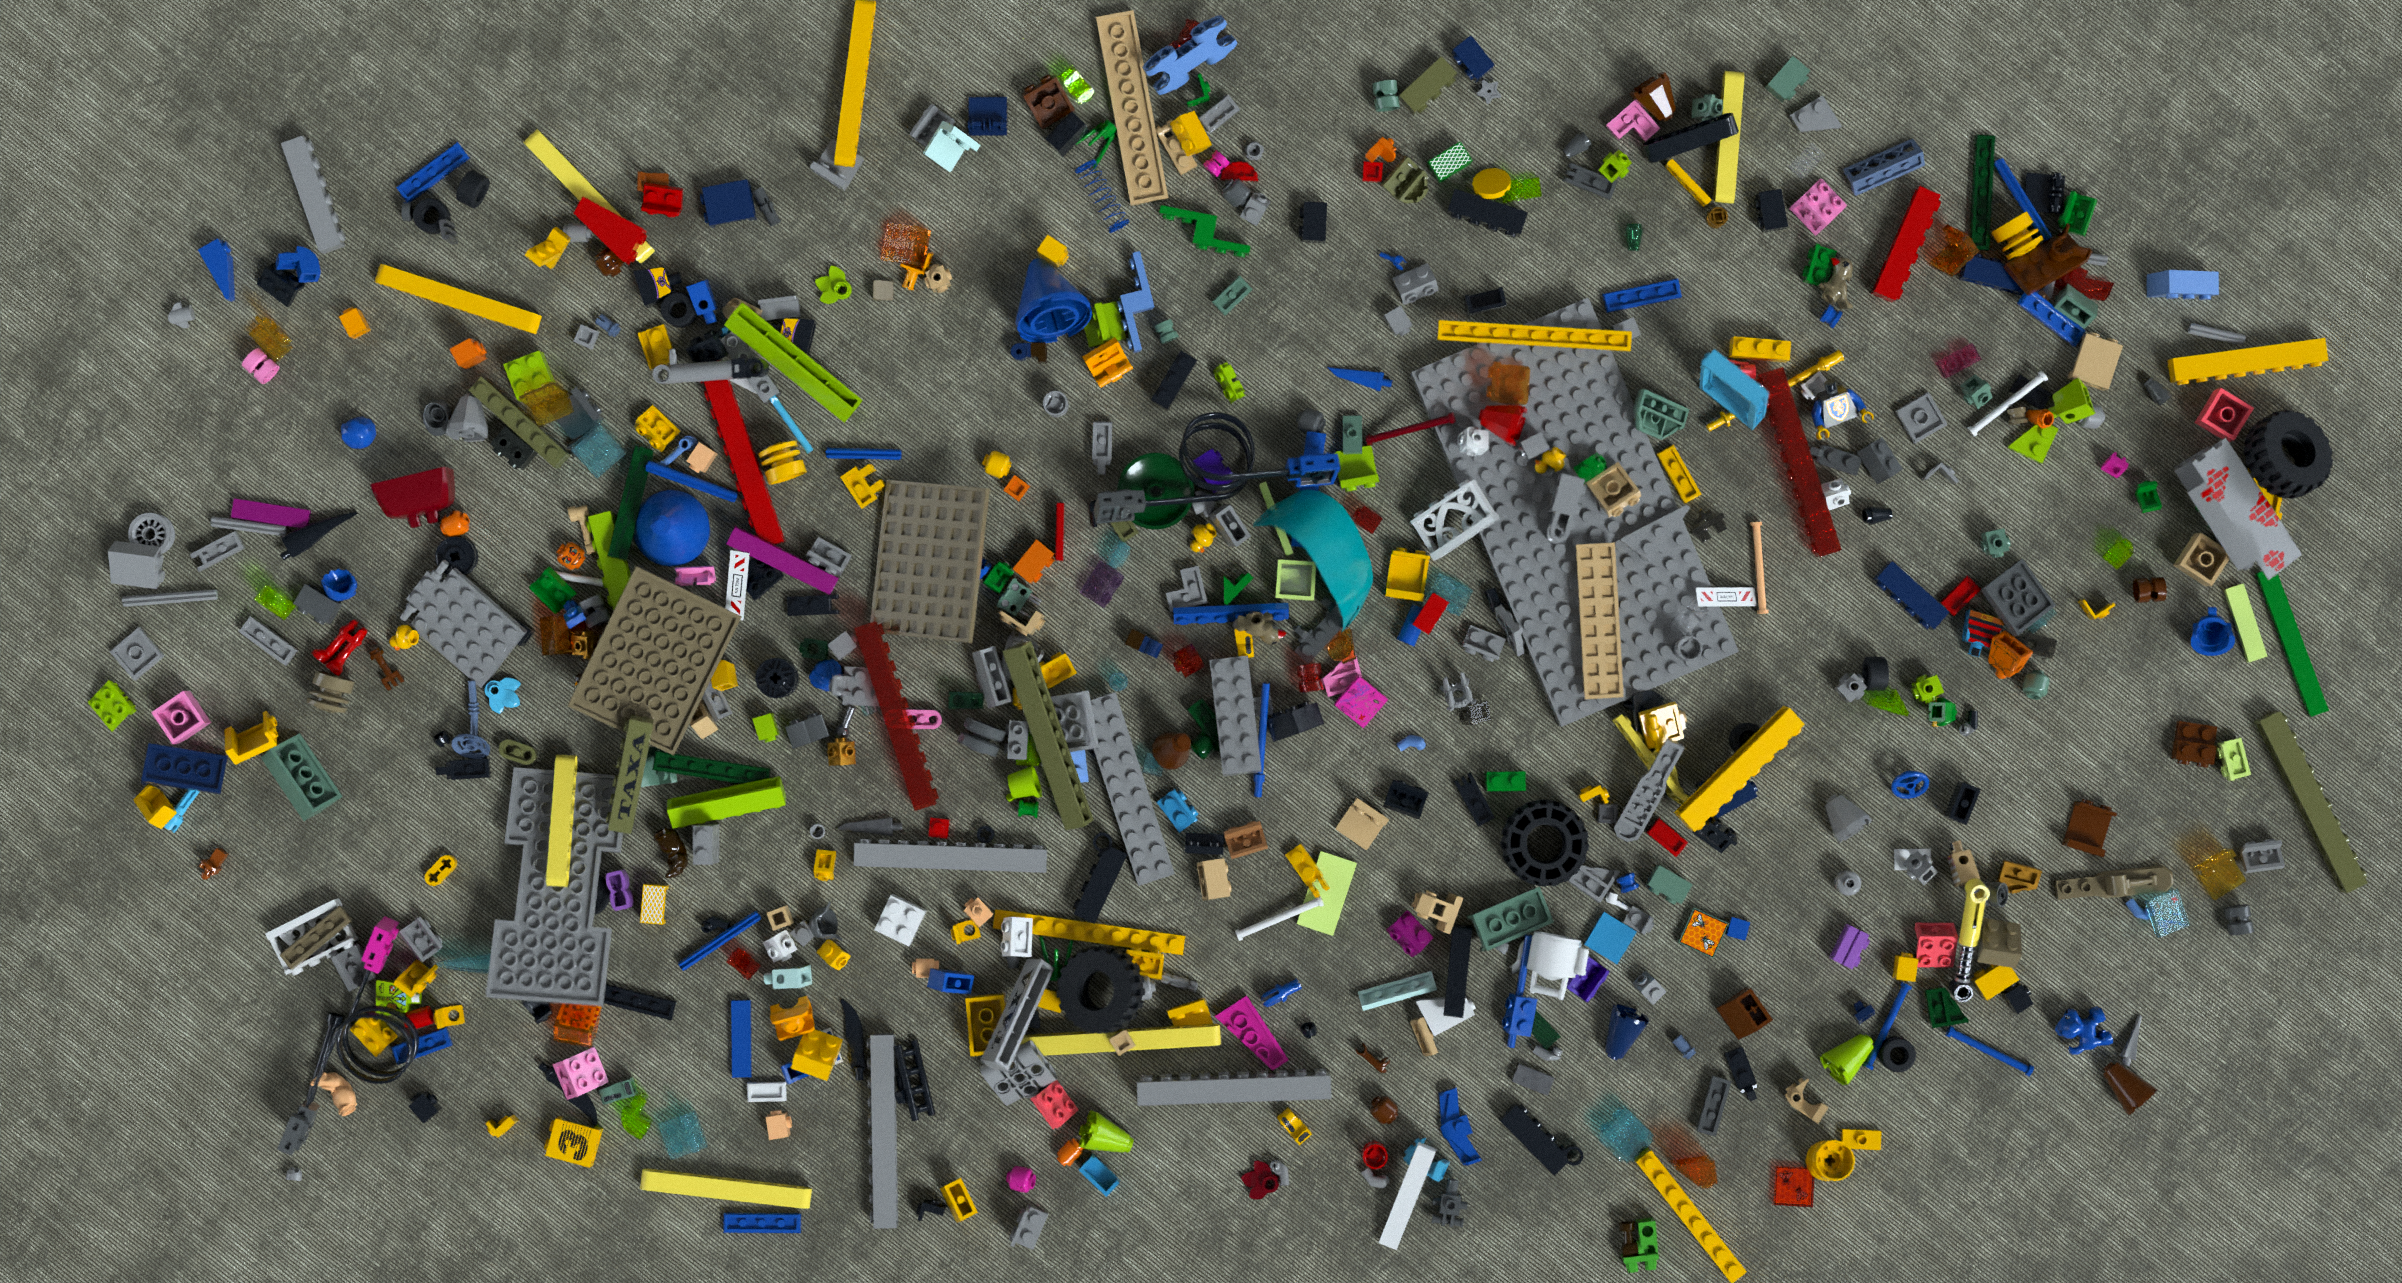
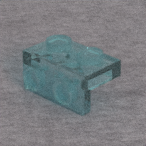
[1426,573,1473,616]

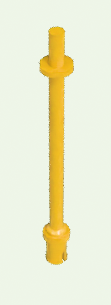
[1706,350,1844,432]

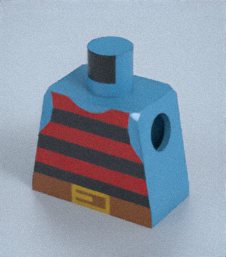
[1962,610,2004,657]

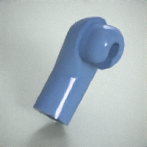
[1396,735,1426,752]
[2125,898,2154,920]

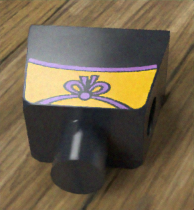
[633,267,682,308]
[771,318,817,356]

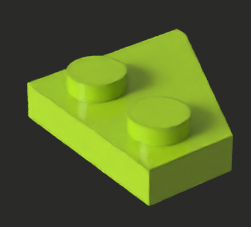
[2007,425,2059,464]

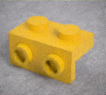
[1039,652,1077,689]
[1126,947,1164,980]
[393,959,439,998]
[350,1011,398,1057]

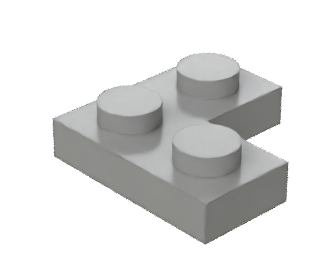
[1166,566,1207,612]
[1495,605,1525,657]

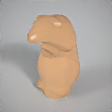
[310,1072,357,1116]

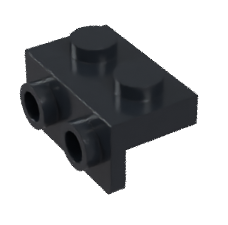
[257,262,305,307]
[1383,780,1429,819]
[1692,816,1738,854]

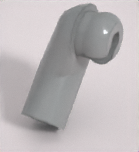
[1533,1045,1563,1061]
[1269,1160,1289,1186]

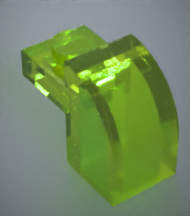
[1057,65,1096,105]
[621,1093,653,1140]

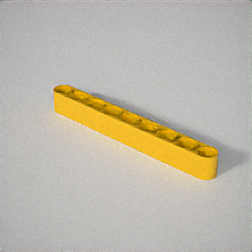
[834,0,876,167]
[374,264,542,334]

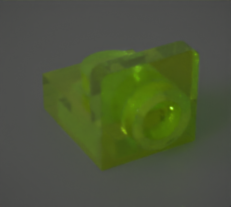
[2102,536,2134,570]

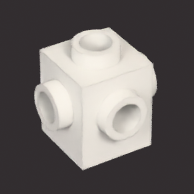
[1457,427,1489,456]
[1819,478,1851,511]
[763,930,798,963]

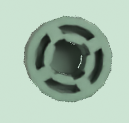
[1154,319,1179,344]

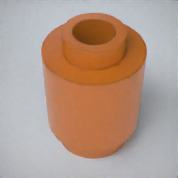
[1057,1138,1084,1166]

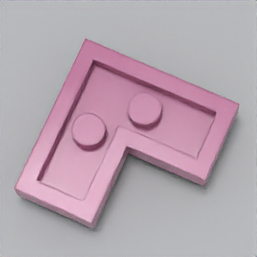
[1606,100,1660,142]

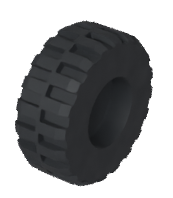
[2244,410,2333,499]
[1500,799,1589,887]
[1056,946,1145,1034]

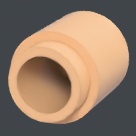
[912,958,939,978]

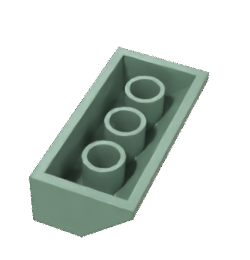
[261,733,343,821]

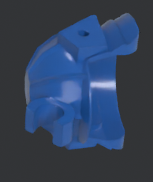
[2191,607,2235,656]

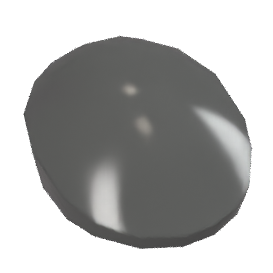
[423,399,452,436]

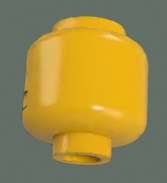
[982,450,1012,478]

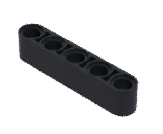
[1642,113,1739,163]
[1444,924,1472,1018]

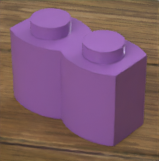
[606,869,634,911]

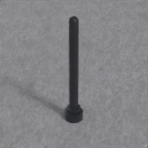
[306,1012,343,1102]

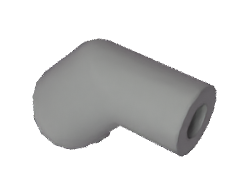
[1361,1167,1390,1188]

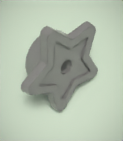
[1476,80,1501,104]

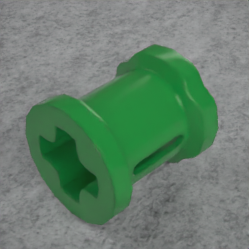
[1018,800,1039,818]

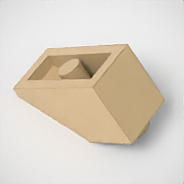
[690,699,718,739]

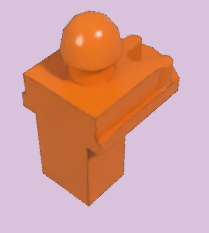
[1365,137,1396,163]

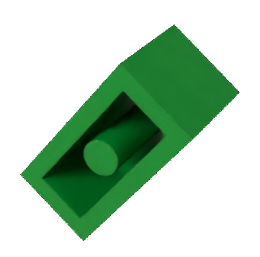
[1485,771,1526,791]

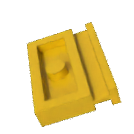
[638,324,673,370]

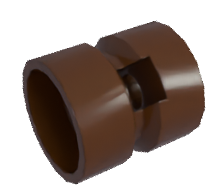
[2133,577,2167,603]

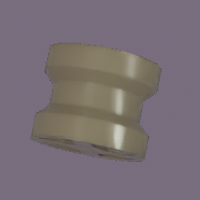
[2007,407,2028,425]

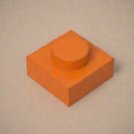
[1003,475,1030,502]

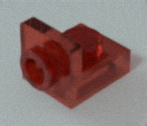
[1353,505,1383,534]

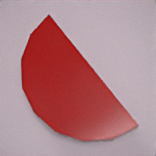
[1220,161,1258,182]

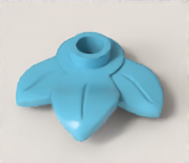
[485,677,521,714]

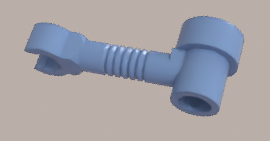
[657,435,698,467]

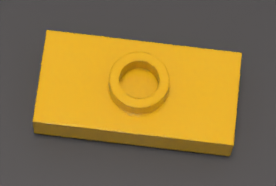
[1841,1128,1881,1150]

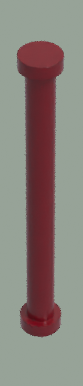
[1365,412,1456,446]

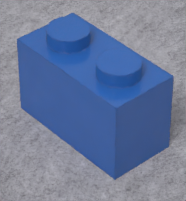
[927,968,974,995]

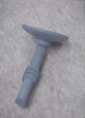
[451,680,490,759]

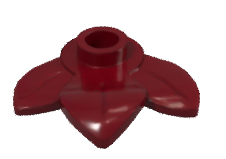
[1241,1161,1279,1200]

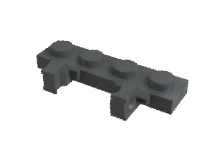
[1294,596,1359,664]

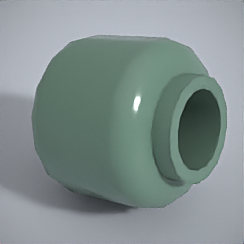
[2022,670,2050,700]

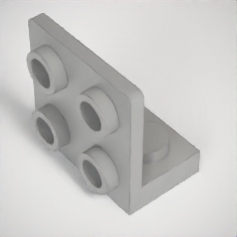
[810,139,864,191]
[1009,1204,1049,1250]

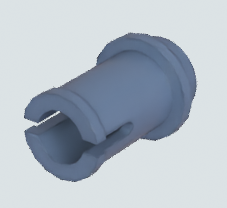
[595,314,621,337]
[1672,1035,1696,1060]

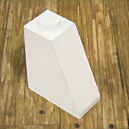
[1415,997,1476,1036]

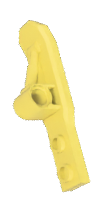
[1612,714,1689,805]

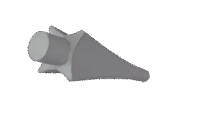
[2120,1015,2142,1067]

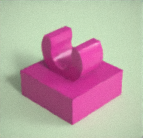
[2101,452,2129,478]

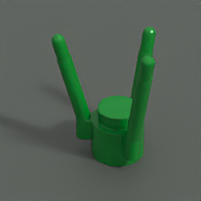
[1075,119,1117,168]
[1040,936,1073,981]

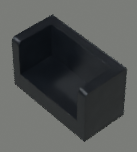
[1463,287,1507,316]

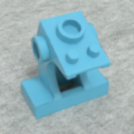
[1403,1138,1450,1182]

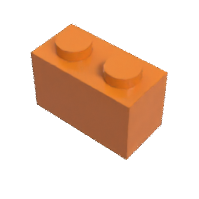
[450,338,487,370]
[1013,539,1055,584]

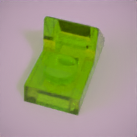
[1502,177,1542,203]
[254,584,296,620]
[1867,689,1909,716]

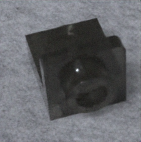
[1458,701,1491,725]

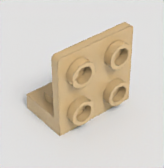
[1336,797,1389,850]

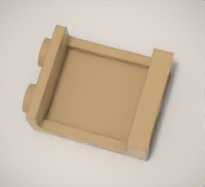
[2067,332,2123,391]

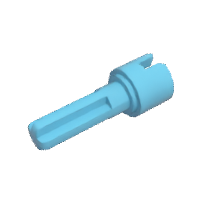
[164,790,200,833]

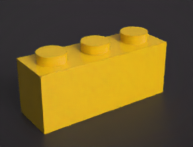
[1728,336,1791,363]

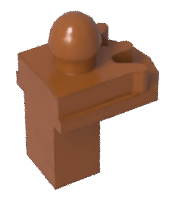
[199,848,228,880]

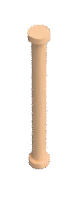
[1750,522,1769,614]

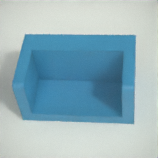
[1079,1153,1120,1197]

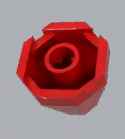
[1478,405,1527,446]

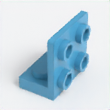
[1157,788,1198,833]

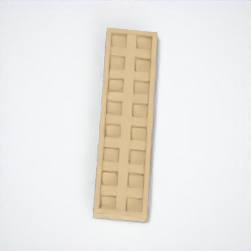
[1575,543,1624,699]

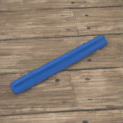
[1994,158,2052,242]
[645,461,738,502]
[678,911,761,971]

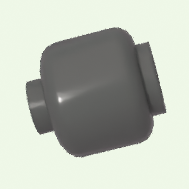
[1222,179,1250,207]
[1296,408,1326,433]

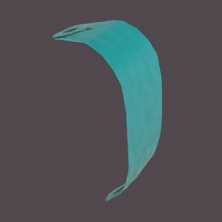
[1253,490,1373,633]

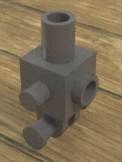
[1431,1178,1468,1228]

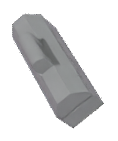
[972,646,1012,708]

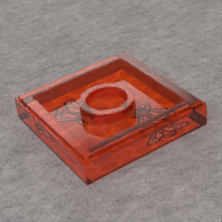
[1773,1166,1814,1207]

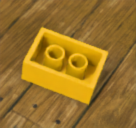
[965,993,1006,1056]

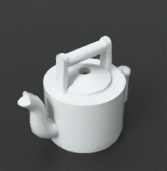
[1509,931,1589,1000]

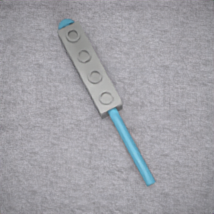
[720,327,814,454]

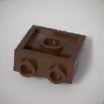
[1021,74,1075,129]
[2171,721,2217,768]

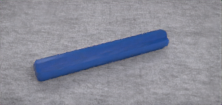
[826,448,902,460]

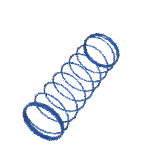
[1075,159,1130,233]

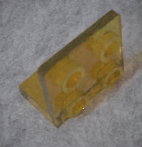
[249,315,293,363]
[519,382,574,427]
[2193,848,2246,900]

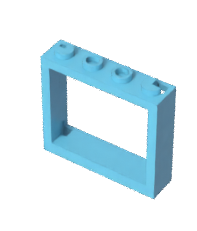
[1699,349,1769,430]

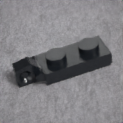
[436,758,491,780]
[1724,1046,1757,1101]

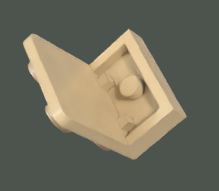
[998,610,1045,636]

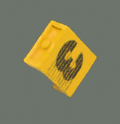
[544,1116,603,1168]

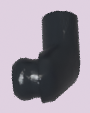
[701,916,730,933]

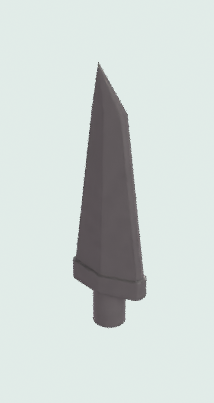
[836,817,903,836]

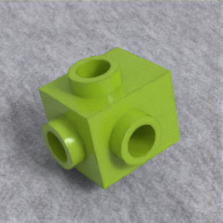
[1598,150,1632,183]
[1911,674,1944,703]

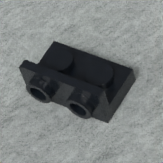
[685,330,729,363]
[1185,833,1224,855]

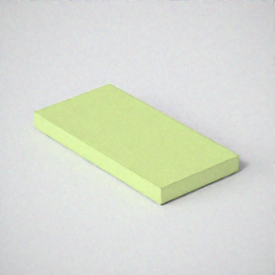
[1296,851,1357,936]

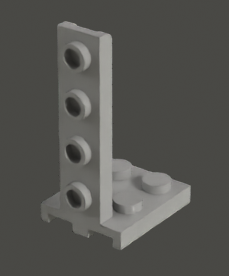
[829,666,891,707]

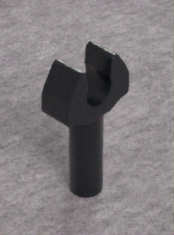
[895,1068,907,1104]

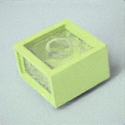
[1275,559,1316,601]

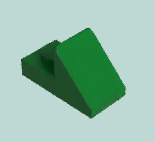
[1224,573,1253,605]

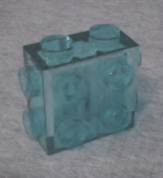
[1598,1106,1654,1163]

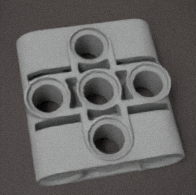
[980,1040,1058,1106]

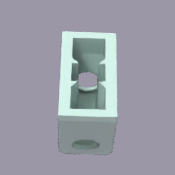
[764,965,812,989]

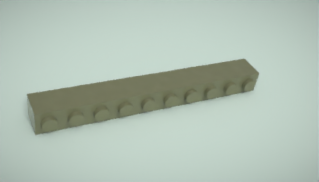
[1003,641,1093,830]
[2254,711,2368,893]

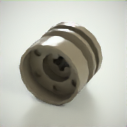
[306,670,355,713]

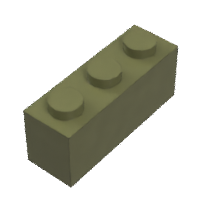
[1399,56,1457,115]

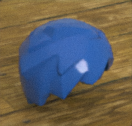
[341,417,376,449]
[321,568,357,602]

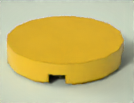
[1472,168,1511,199]

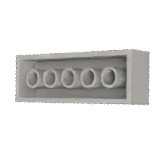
[1209,656,1262,776]

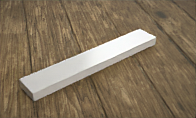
[1379,1142,1437,1250]

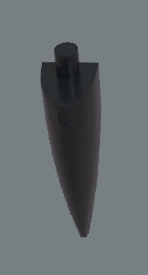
[280,511,358,560]

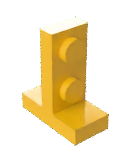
[525,226,571,269]

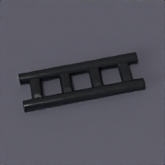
[894,1040,936,1121]

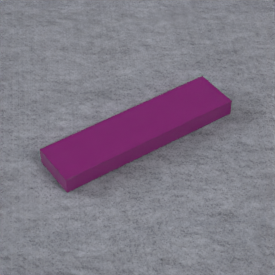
[231,498,311,528]

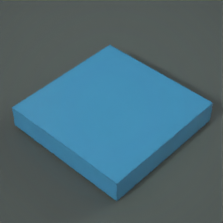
[1584,911,1637,964]

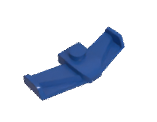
[1438,1087,1482,1166]

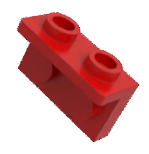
[641,183,683,217]

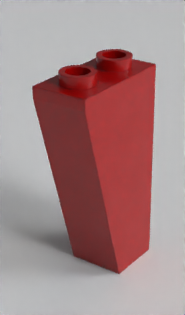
[574,196,647,265]

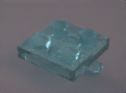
[658,1110,708,1160]

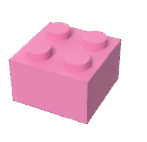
[151,691,212,744]

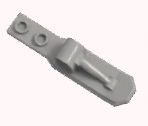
[1614,737,1685,842]

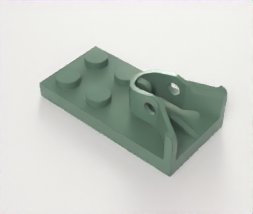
[1467,887,1554,952]

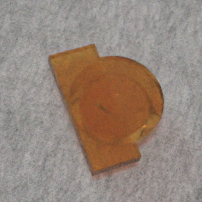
[1328,628,1356,664]

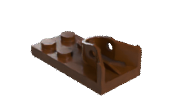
[2004,223,2093,296]

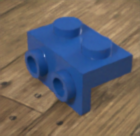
[1502,993,1538,1037]

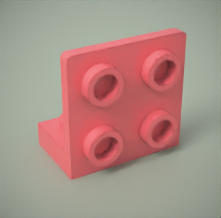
[1914,923,1958,968]

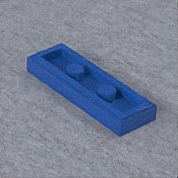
[391,1027,453,1065]

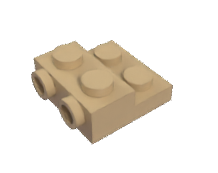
[1586,462,1641,517]

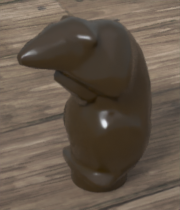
[653,827,688,878]

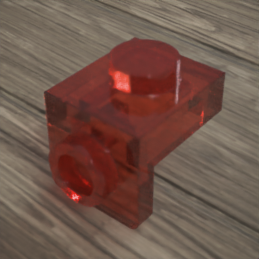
[726,948,761,980]

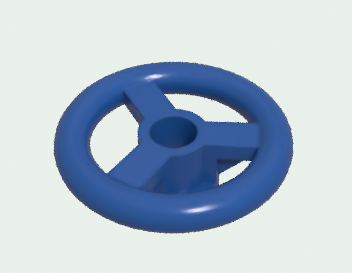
[1891,771,1929,799]

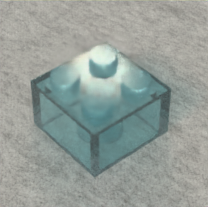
[571,422,626,478]

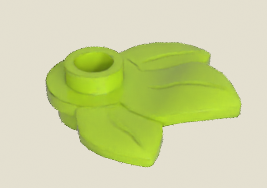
[815,266,852,304]

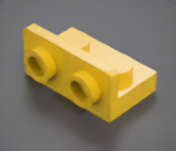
[634,405,680,452]

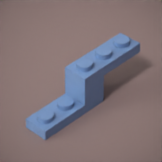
[1116,251,1154,353]

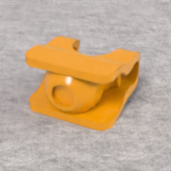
[770,996,815,1041]

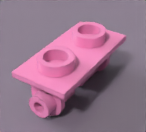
[675,566,716,587]

